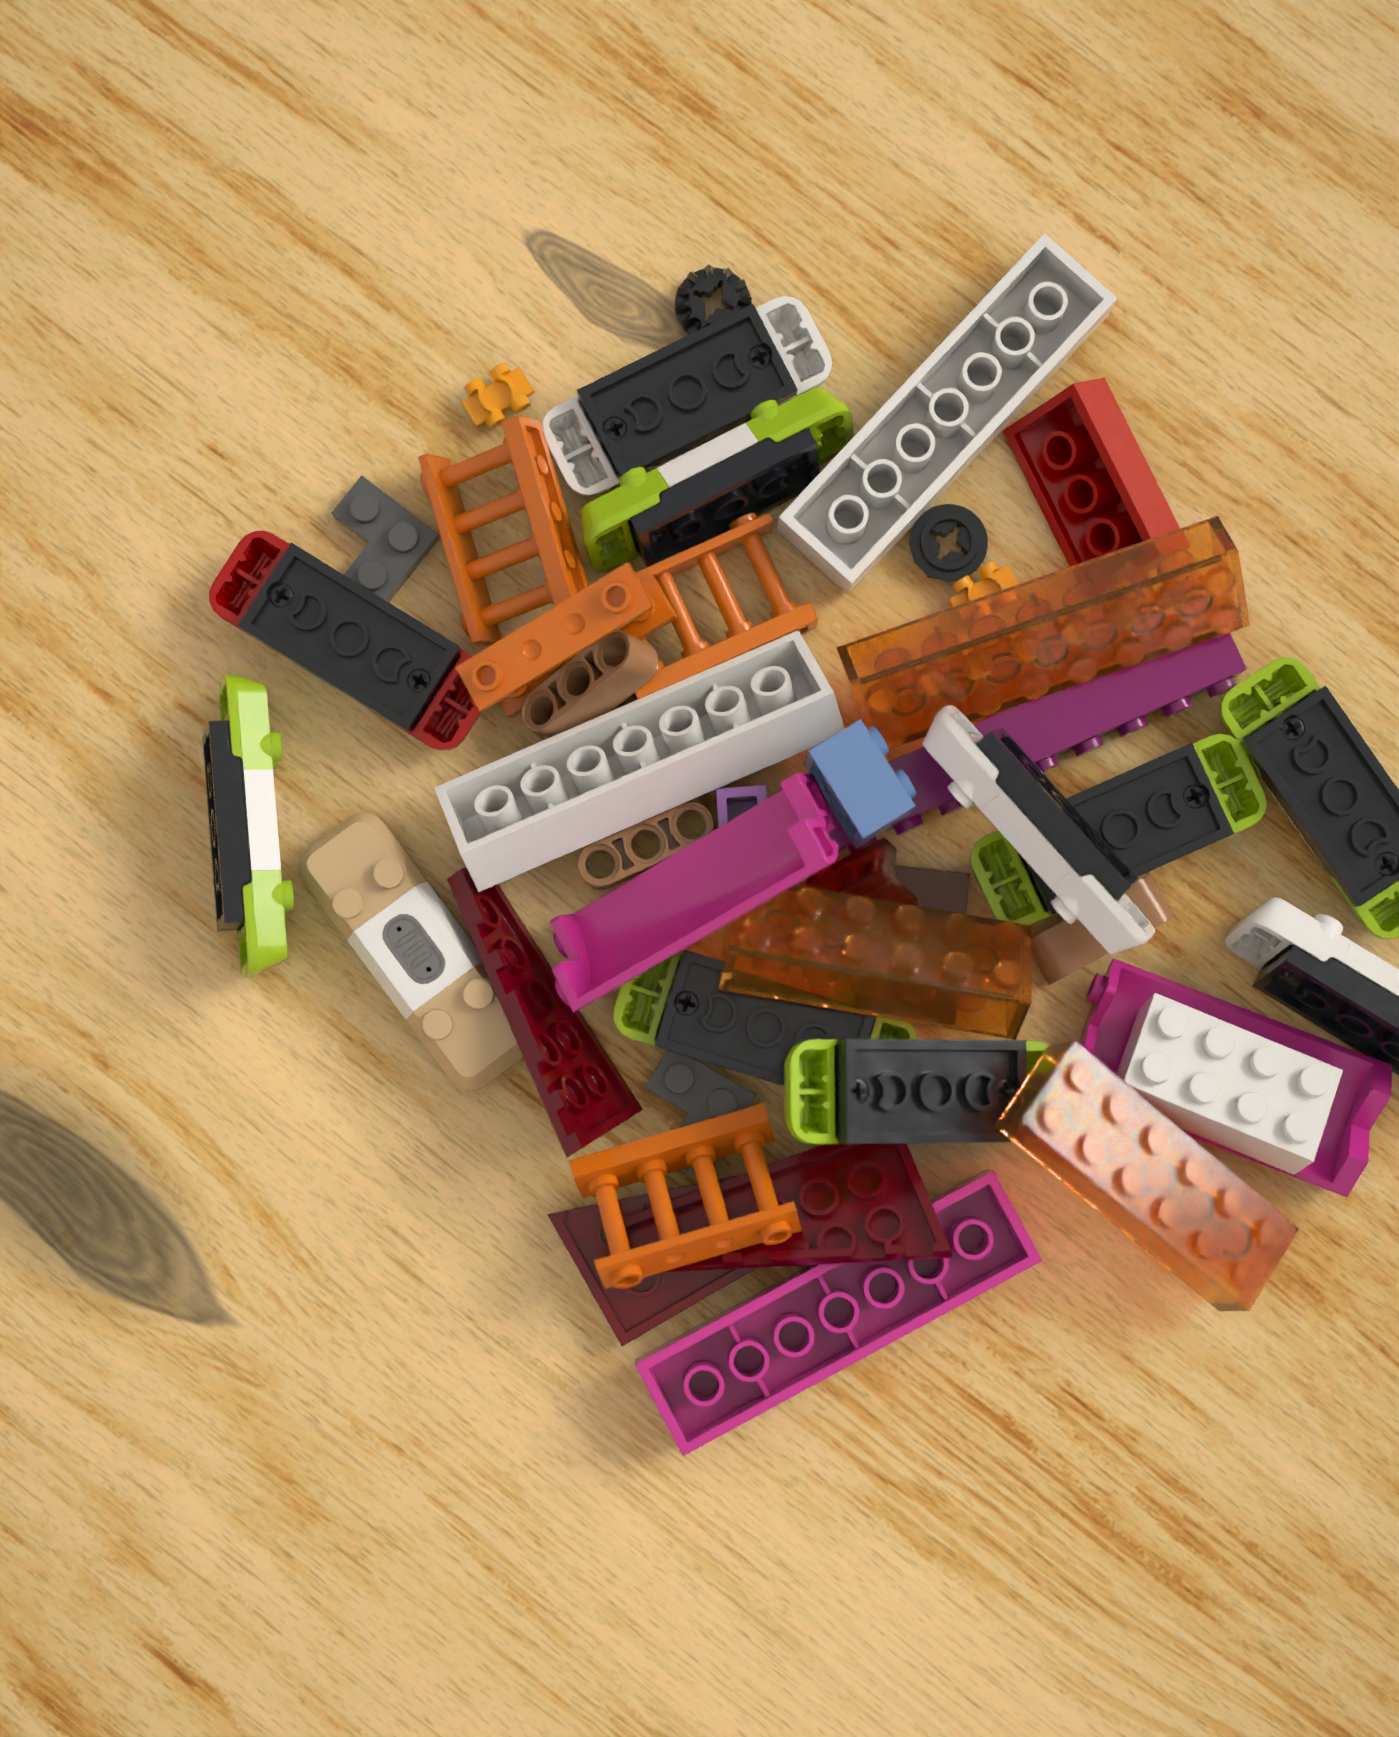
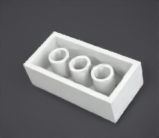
[1108,993,1343,1175]

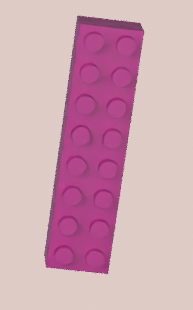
[635,1169,1042,1456]

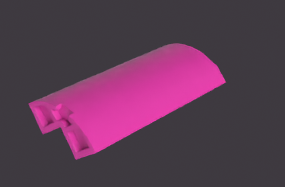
[550,773,838,1012]
[1062,958,1392,1197]

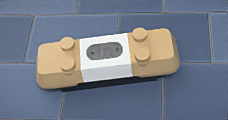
[299,813,523,1090]

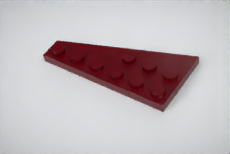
[447,867,643,1158]
[623,1143,952,1272]
[547,1175,756,1346]

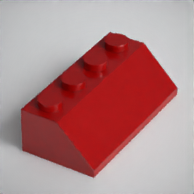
[1003,377,1191,603]

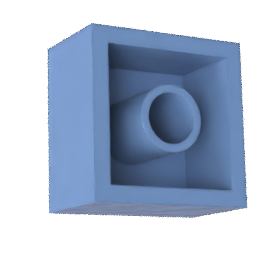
[803,719,917,849]

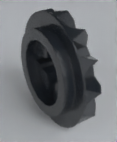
[675,265,752,335]
[909,504,988,583]

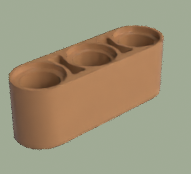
[521,630,658,738]
[578,802,714,890]
[1025,873,1174,985]

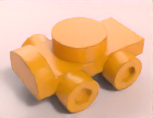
[461,363,535,429]
[948,560,1022,627]

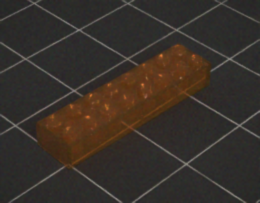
[836,516,1250,749]

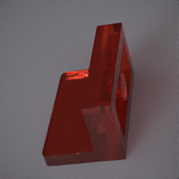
[804,837,918,945]

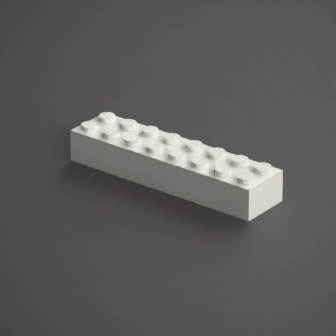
[777,233,1118,595]
[434,630,845,892]

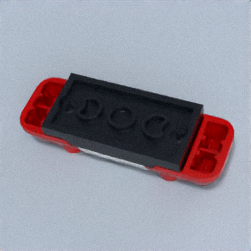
[209,530,482,751]

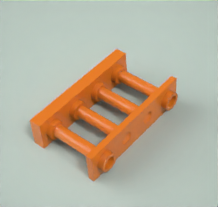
[418,415,589,645]
[633,513,819,700]
[455,562,678,718]
[569,1103,802,1289]

